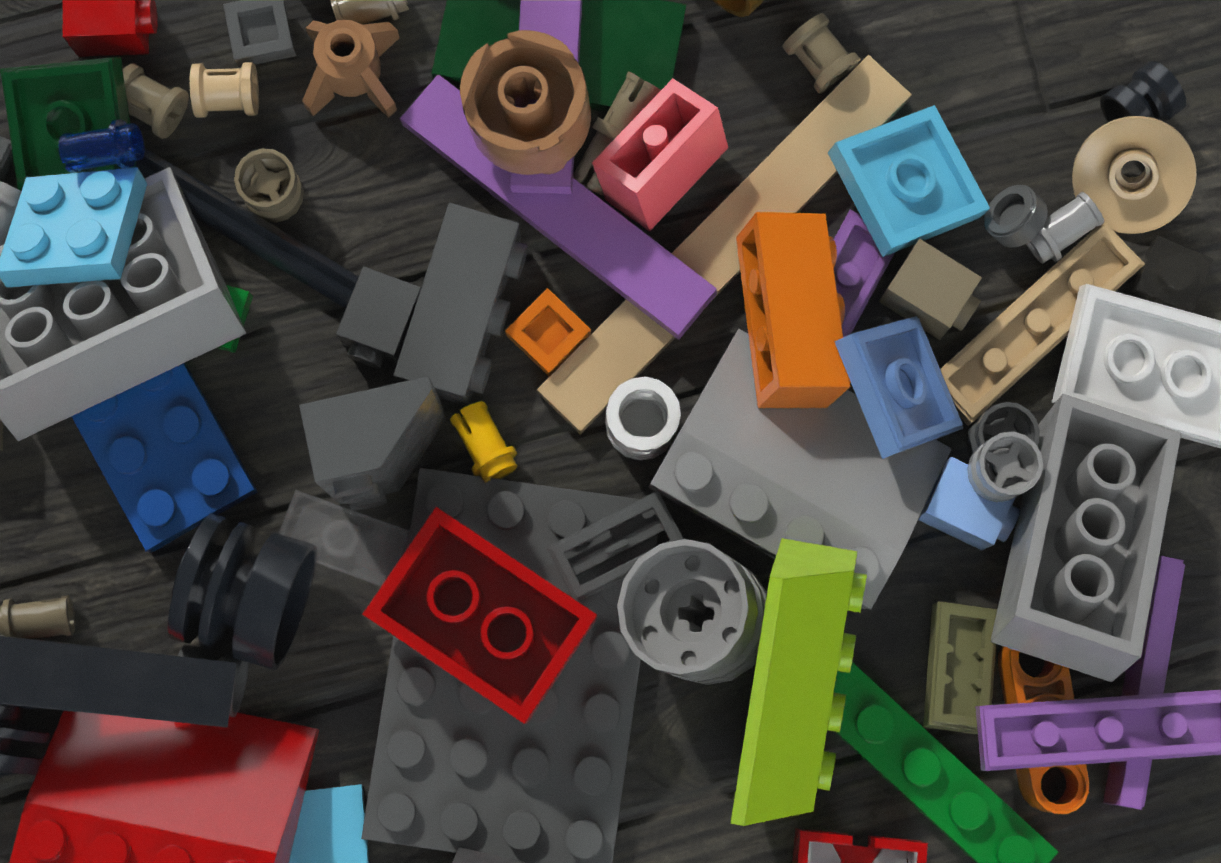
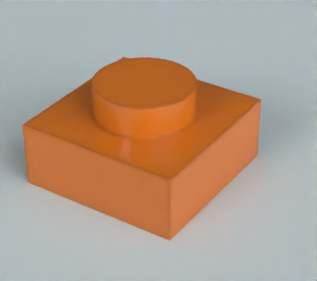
[505,288,591,376]

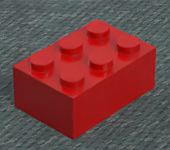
[362,507,597,724]

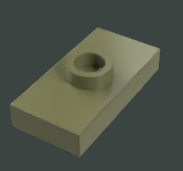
[923,601,997,734]

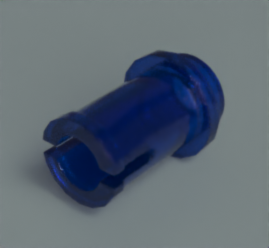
[59,119,145,173]

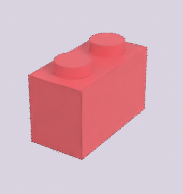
[592,78,728,231]

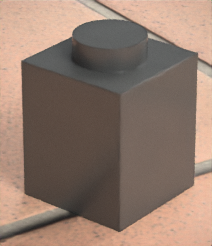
[336,266,421,369]

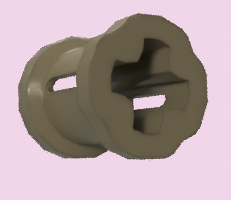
[782,13,861,94]
[123,63,189,139]

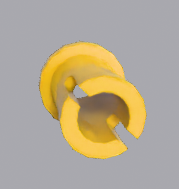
[450,401,517,483]

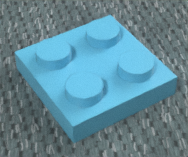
[828,105,990,257]
[0,167,147,288]

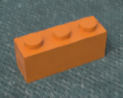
[736,212,851,408]

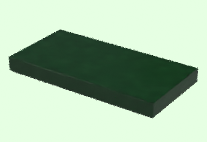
[431,0,687,112]

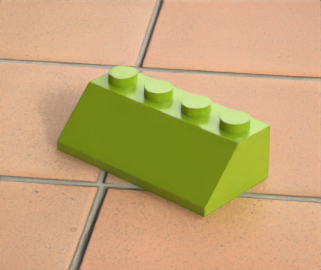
[730,538,867,826]

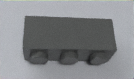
[393,203,528,406]

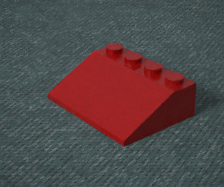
[9,710,319,863]

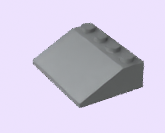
[0,167,246,441]
[648,329,951,609]

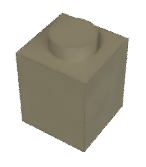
[879,239,982,340]

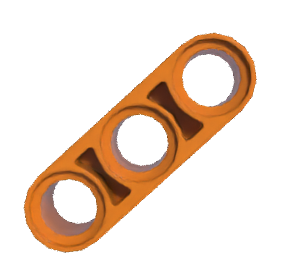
[998,646,1089,814]

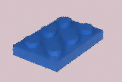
[71,363,258,553]

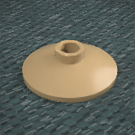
[1072,116,1197,234]

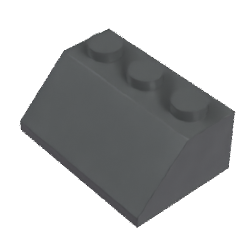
[299,376,446,511]

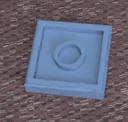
[835,316,963,459]

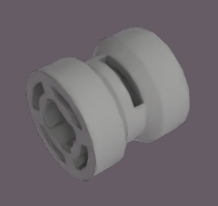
[967,432,1043,502]

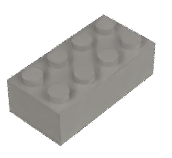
[990,394,1181,682]

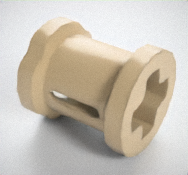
[190,62,259,118]

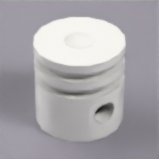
[605,377,681,460]

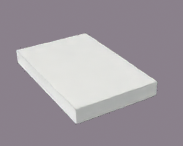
[1052,284,1221,448]

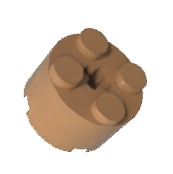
[460,30,591,175]

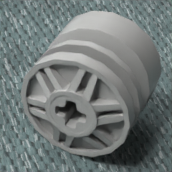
[617,539,767,685]

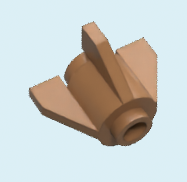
[302,20,400,118]

